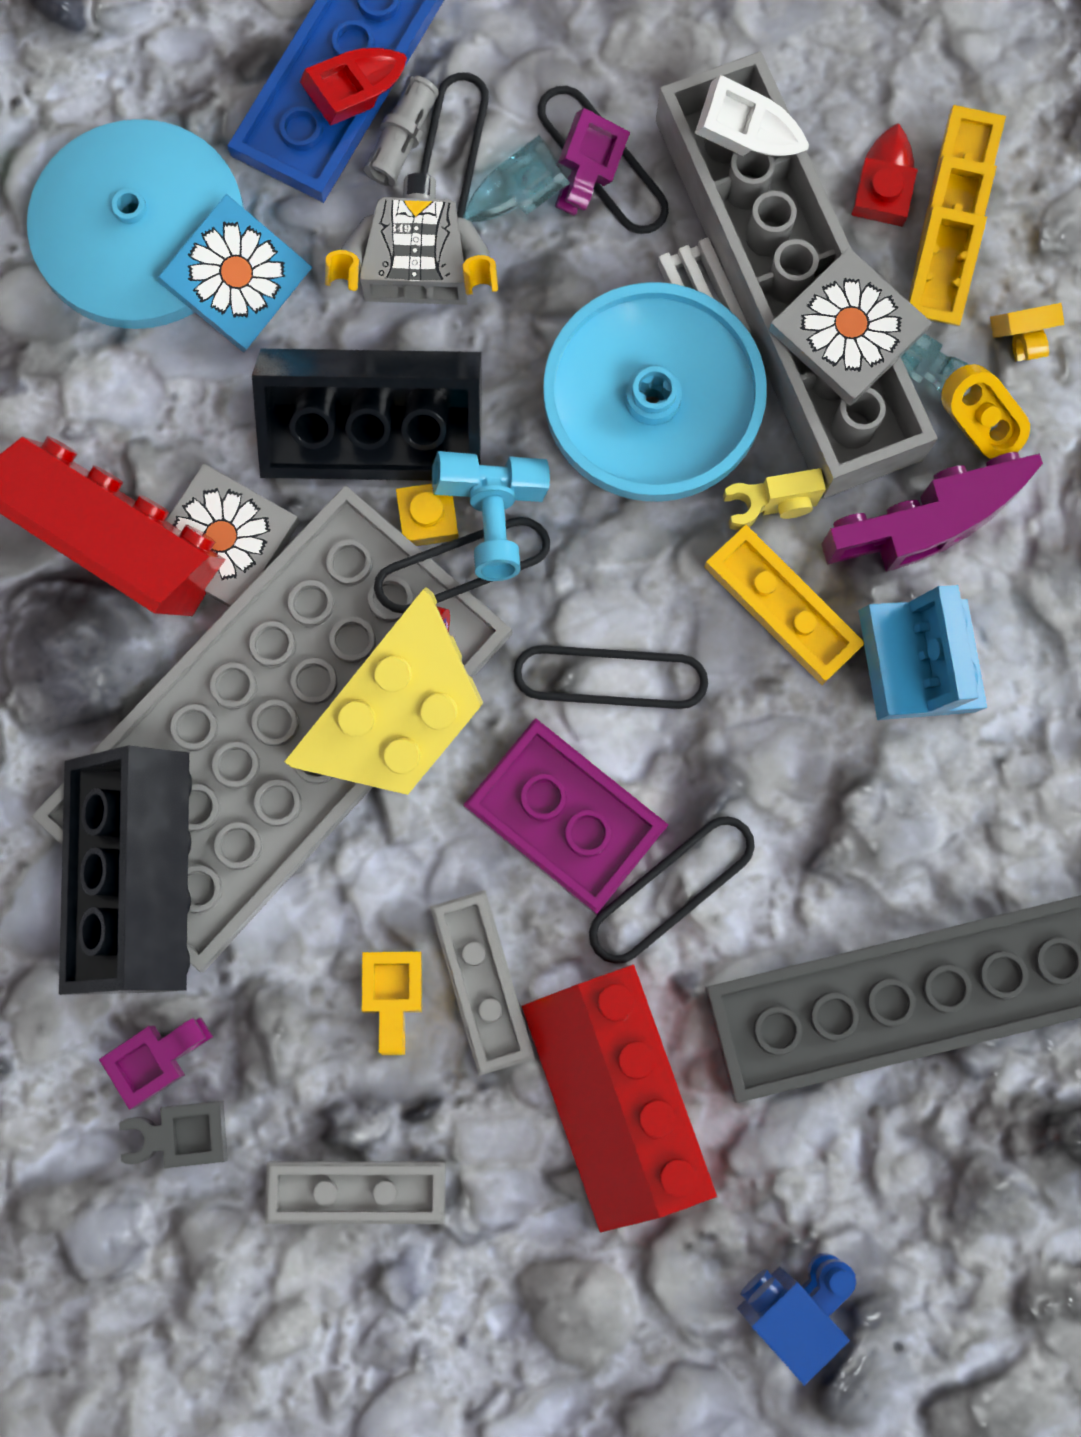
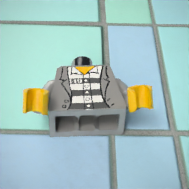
[325,173,498,305]

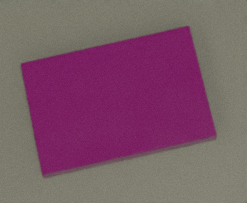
[463,718,669,915]

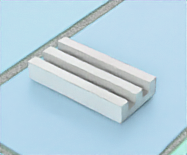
[658,237,751,334]

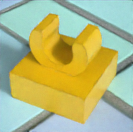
[990,303,1065,362]

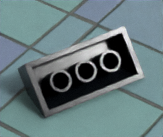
[251,348,482,481]
[59,745,192,995]

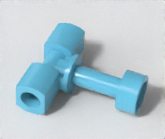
[432,451,550,581]

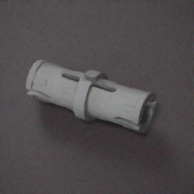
[364,75,439,186]

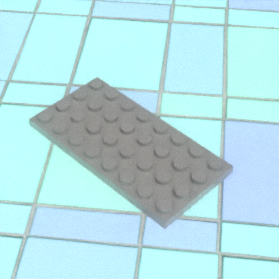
[31,485,512,973]

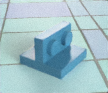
[858,585,988,720]

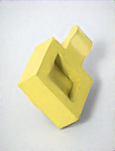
[723,468,826,530]

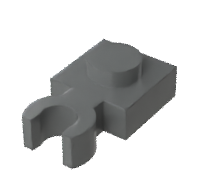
[119,1100,228,1168]

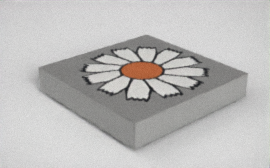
[768,247,932,406]
[166,463,300,607]

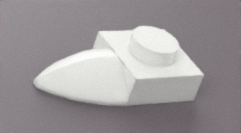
[695,75,809,156]

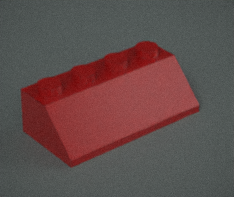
[0,436,226,616]
[522,964,717,1233]

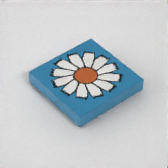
[157,193,313,353]

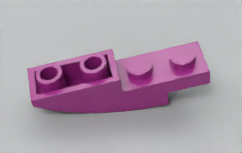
[821,452,1043,572]

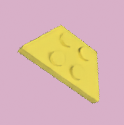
[284,587,483,795]

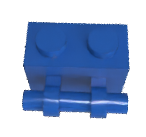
[737,1253,856,1386]

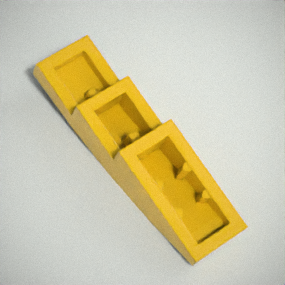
[908,105,1006,326]

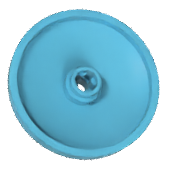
[27,119,245,329]
[544,282,767,502]

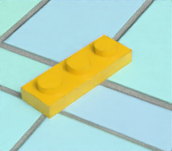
[704,525,864,685]

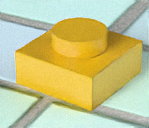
[396,484,459,546]

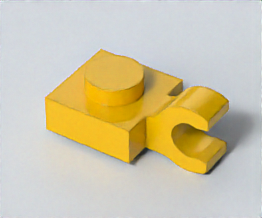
[362,951,422,1055]

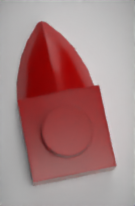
[300,48,407,126]
[851,123,918,227]

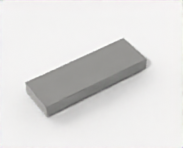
[430,890,535,1076]
[265,1161,446,1224]

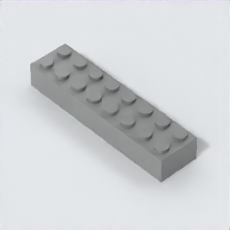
[655,51,938,499]

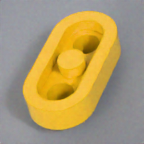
[941,364,1030,459]

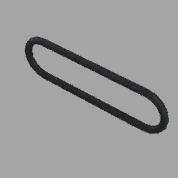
[420,72,489,218]
[537,86,669,234]
[374,517,550,614]
[513,645,709,709]
[589,816,755,964]

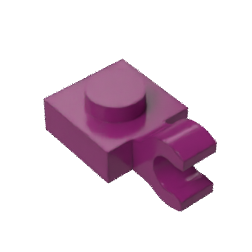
[555,108,630,216]
[99,1017,213,1110]

